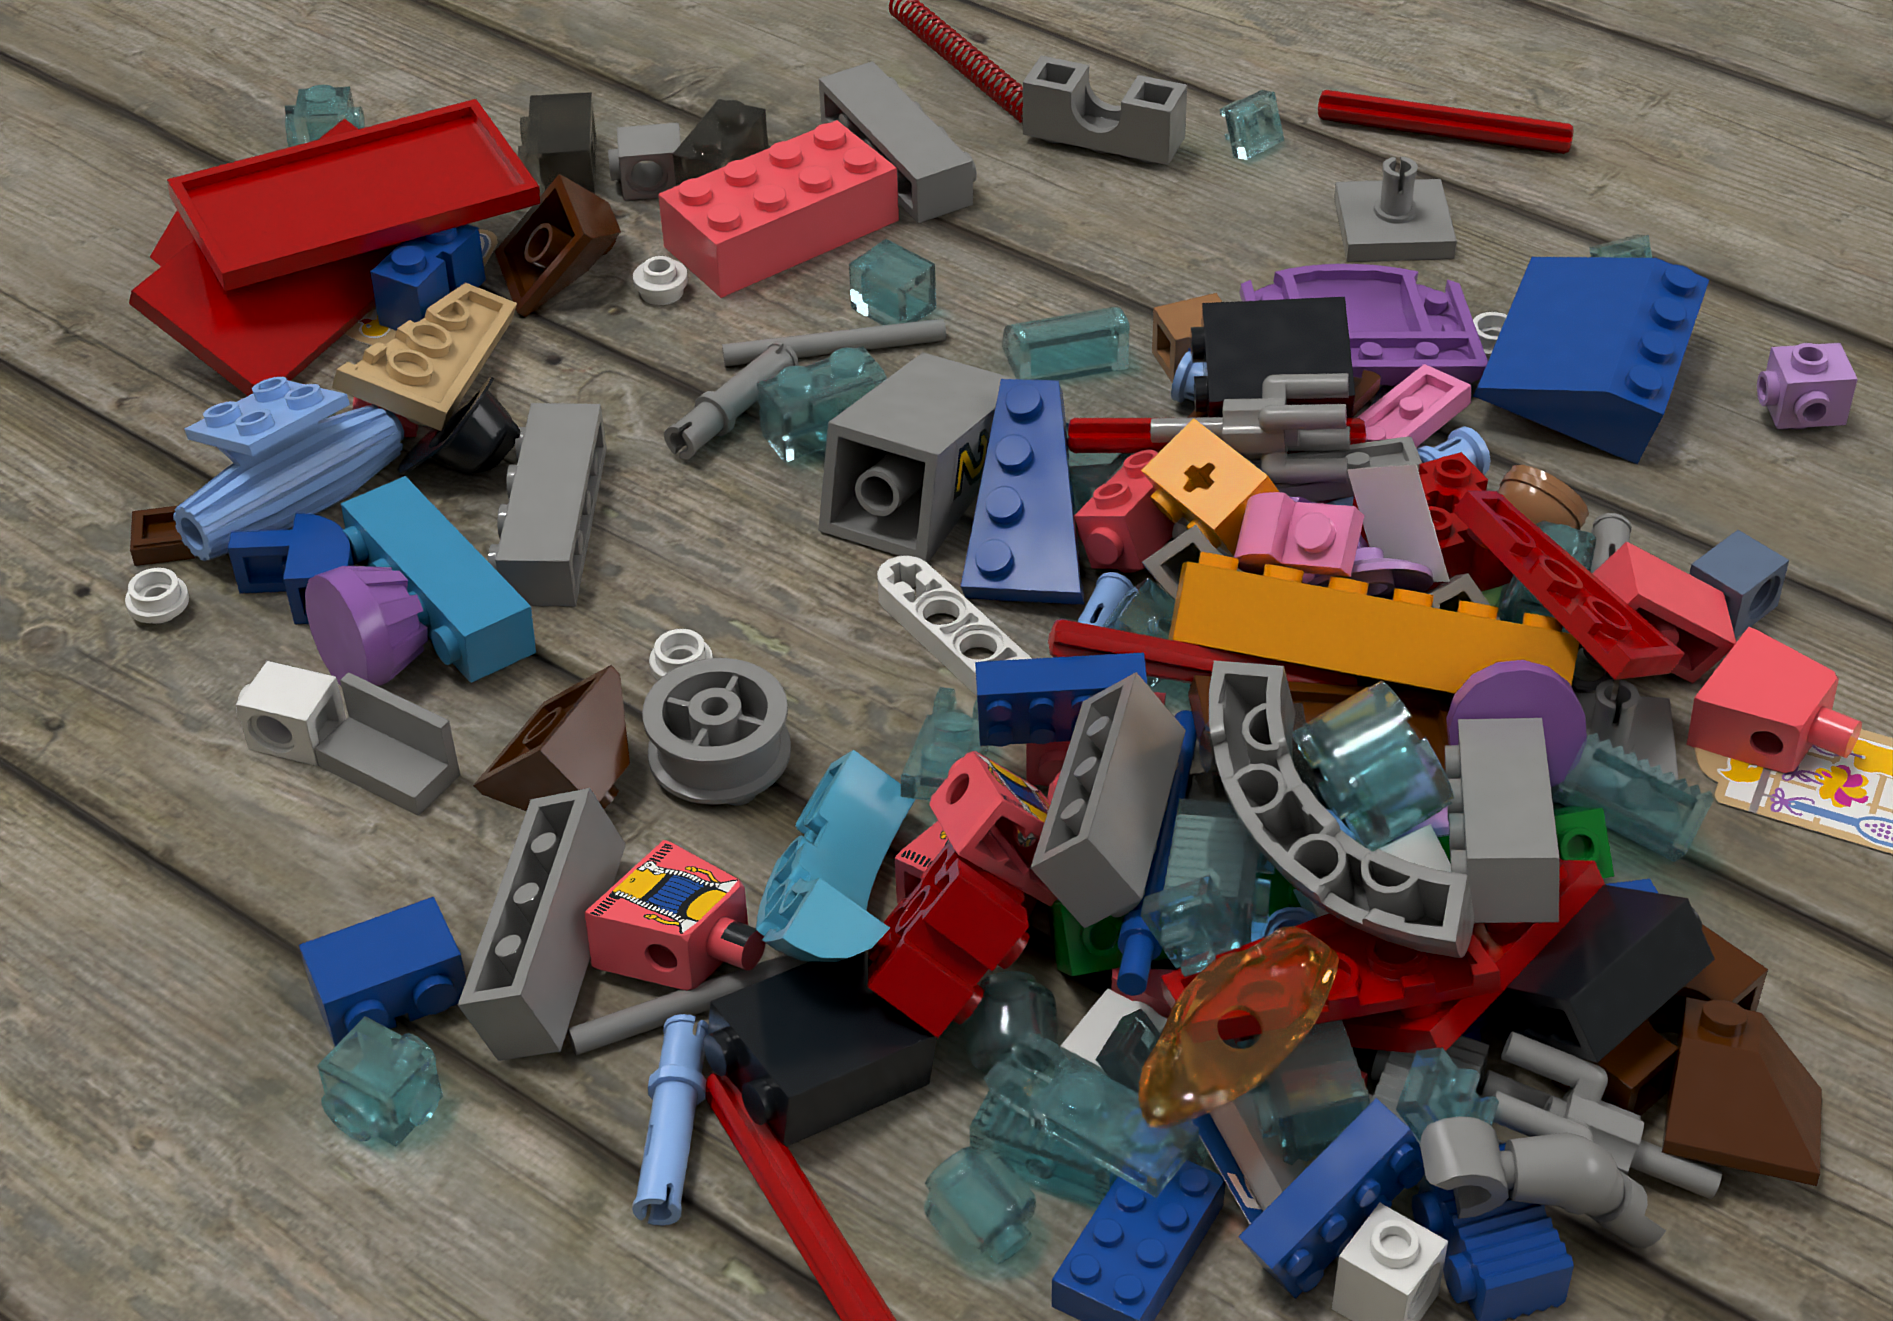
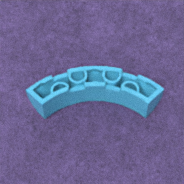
[756,750,917,962]

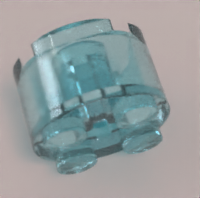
[1292,680,1454,851]

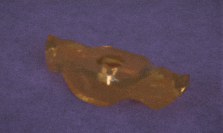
[1138,926,1339,1129]

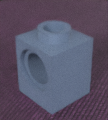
[1689,530,1789,639]

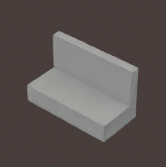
[314,672,460,816]

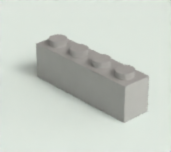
[819,61,977,223]
[488,403,607,607]
[1030,672,1186,928]
[1445,718,1559,923]
[458,788,626,1061]

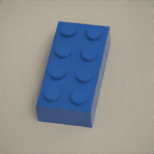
[975,652,1147,747]
[1238,1098,1425,1299]
[1052,1140,1226,1321]

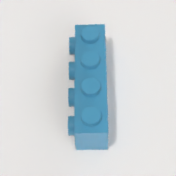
[341,476,536,683]

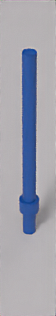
[1117,710,1197,996]

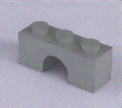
[1023,55,1187,165]

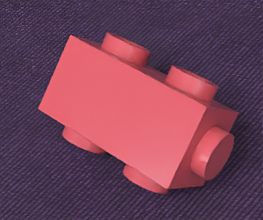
[1074,450,1175,573]

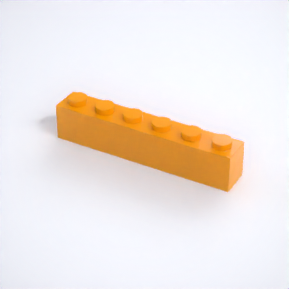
[1168,552,1579,694]

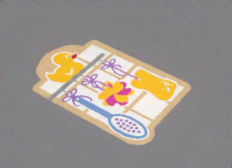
[1695,729,1893,855]

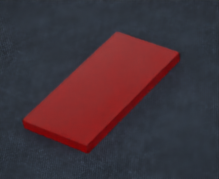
[167,99,540,291]
[129,118,400,396]

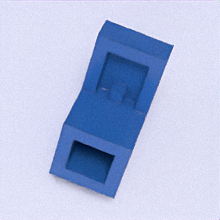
[228,513,355,624]

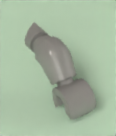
[1420,1116,1666,1249]

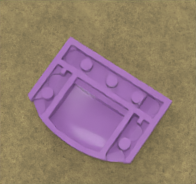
[1239,264,1488,387]

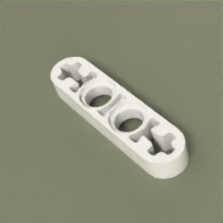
[877,556,1032,696]

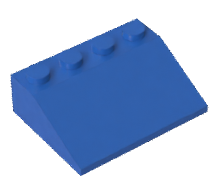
[1474,257,1710,464]

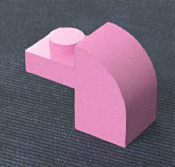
[1234,492,1365,584]

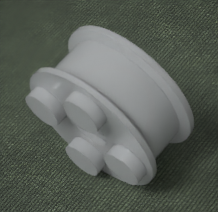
[642,658,791,806]

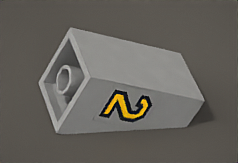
[818,352,1015,562]

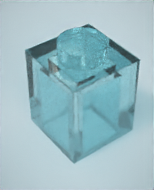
[849,239,936,325]

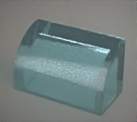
[1002,306,1130,381]

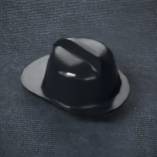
[397,376,521,474]

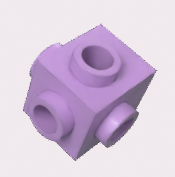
[1757,343,1858,429]

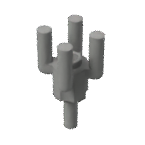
[1151,373,1350,483]
[1478,1031,1722,1199]

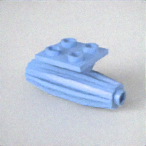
[173,377,404,561]

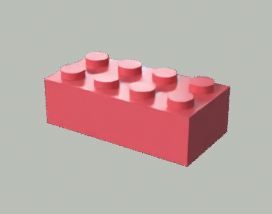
[658,120,899,298]

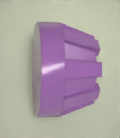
[305,566,428,687]
[1446,660,1587,788]

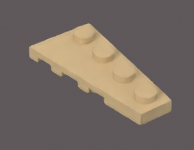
[332,283,517,431]

